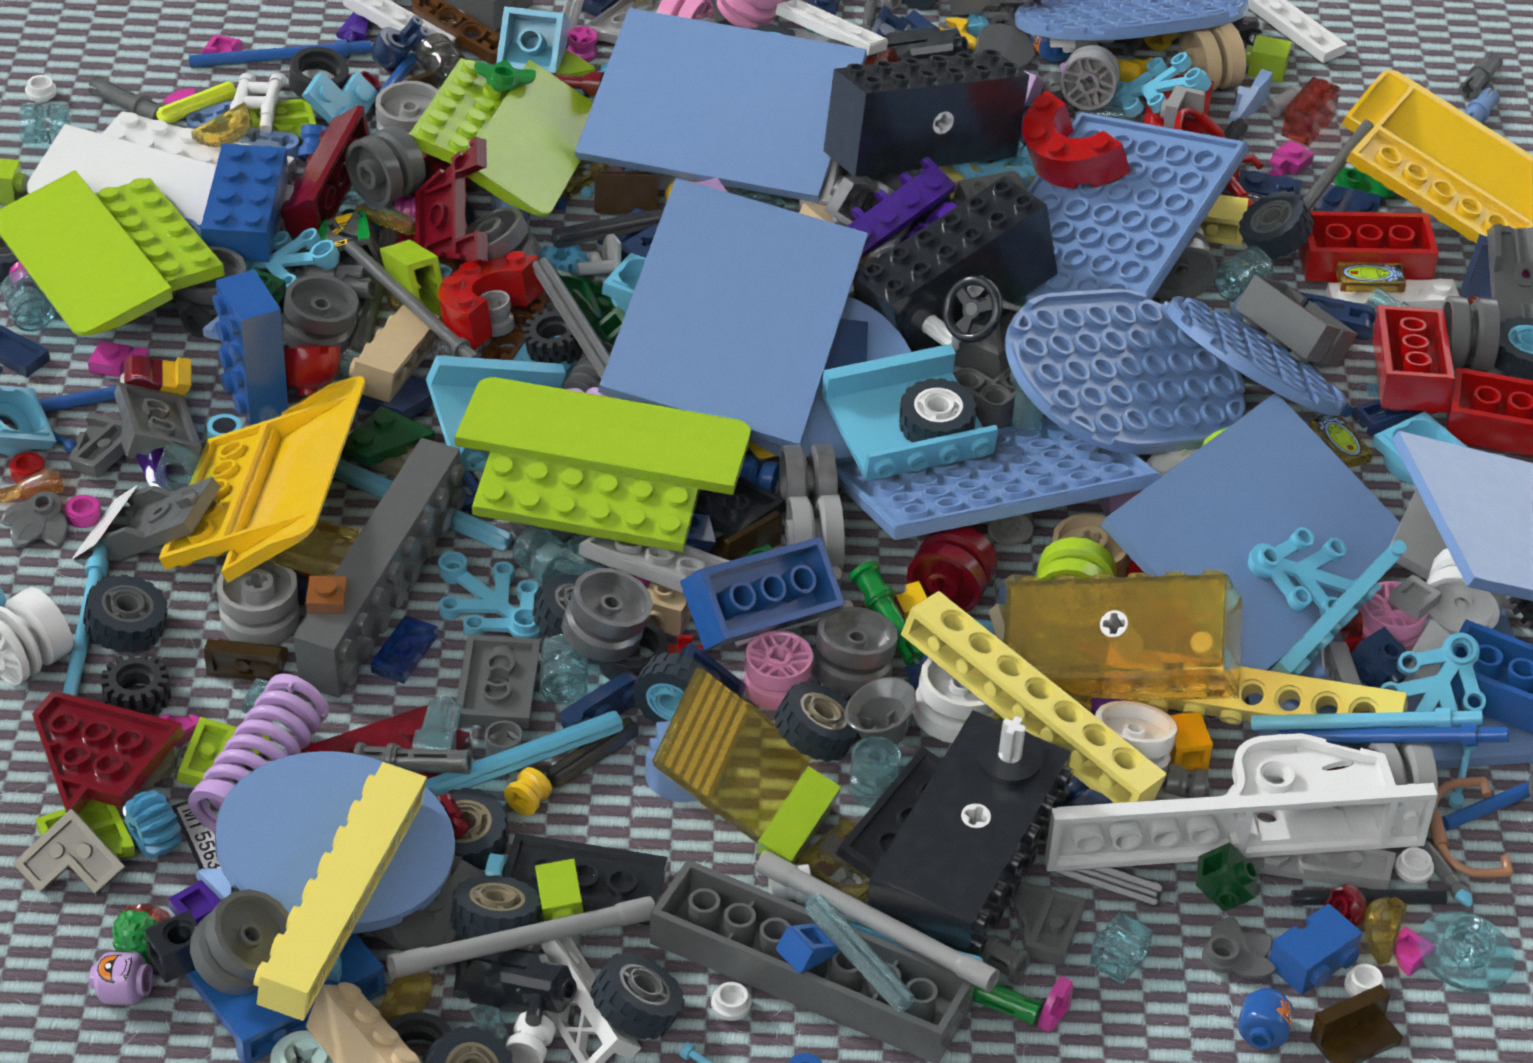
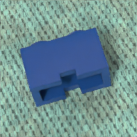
[1269,903,1363,995]

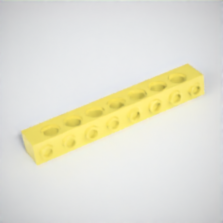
[901,591,1167,803]
[1102,646,1408,746]

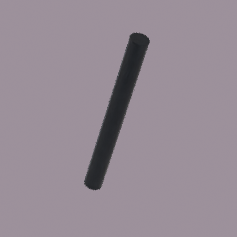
[1290,889,1447,906]

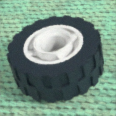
[899,378,977,443]

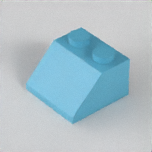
[496,6,570,74]

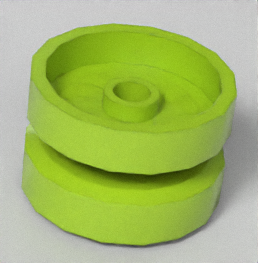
[1032,537,1117,630]

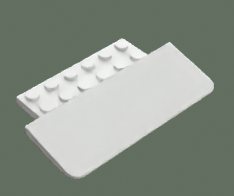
[27,111,295,233]

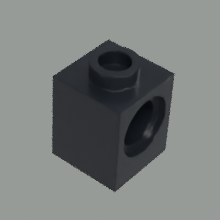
[144,910,198,983]

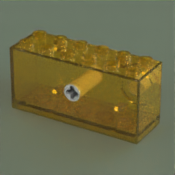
[1004,570,1242,702]

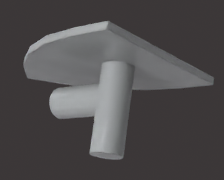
[576,234,621,278]

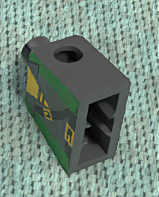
[318,209,381,265]

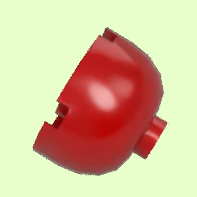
[284,346,340,395]

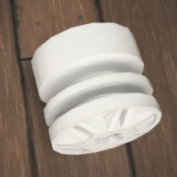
[0,587,73,686]

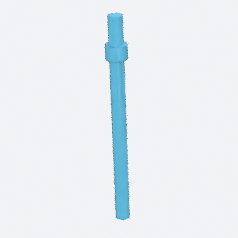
[63,539,109,696]
[1251,707,1483,730]

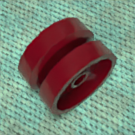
[907,526,998,612]

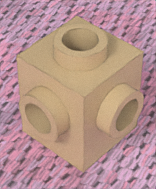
[647,582,692,637]

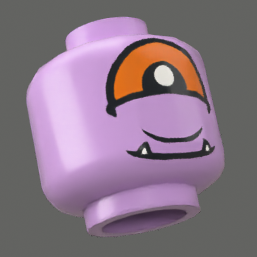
[89,952,153,1006]

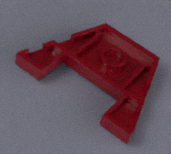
[415,137,488,263]

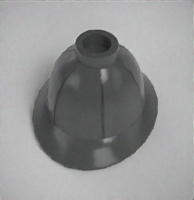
[845,677,917,753]

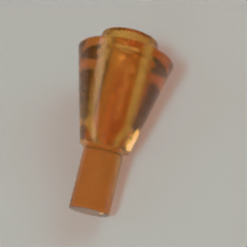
[0,466,64,503]

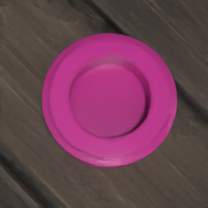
[65,495,102,528]

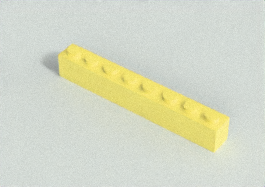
[253,762,427,1021]

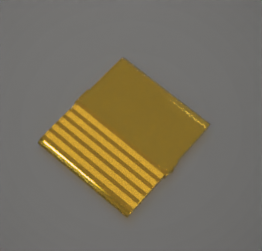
[652,668,811,844]

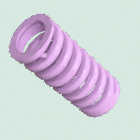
[188,674,329,832]

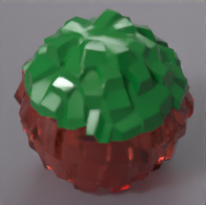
[112,903,171,965]

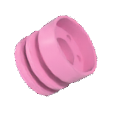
[716,0,786,29]

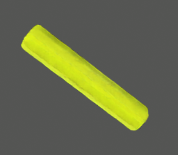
[156,81,237,124]

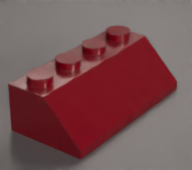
[281,105,369,236]

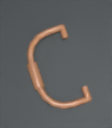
[1429,776,1513,878]

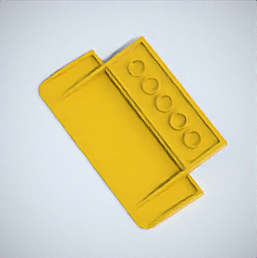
[1341,70,1533,243]
[159,376,366,583]

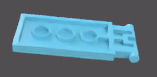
[1270,540,1407,675]

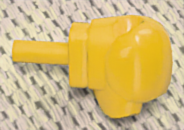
[1117,57,1153,82]

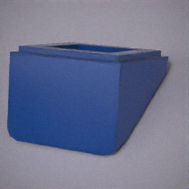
[776,923,839,973]

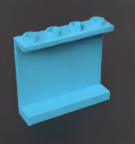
[821,344,999,481]
[426,355,566,471]

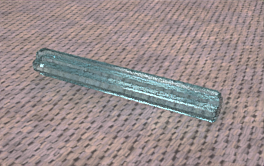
[805,894,914,1013]

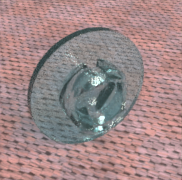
[1418,911,1515,993]

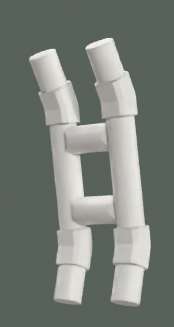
[228,72,286,133]

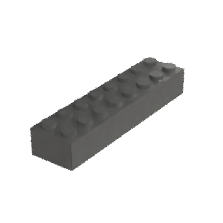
[293,438,466,698]
[650,859,974,1063]

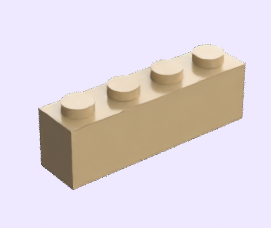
[349,305,440,403]
[306,982,421,1063]

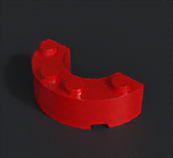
[1022,91,1130,189]
[438,251,544,350]

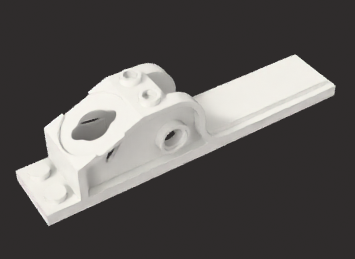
[1044,733,1438,872]

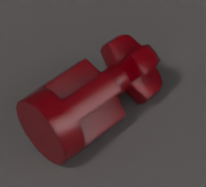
[437,793,469,840]

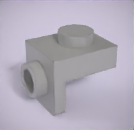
[1160,85,1205,129]

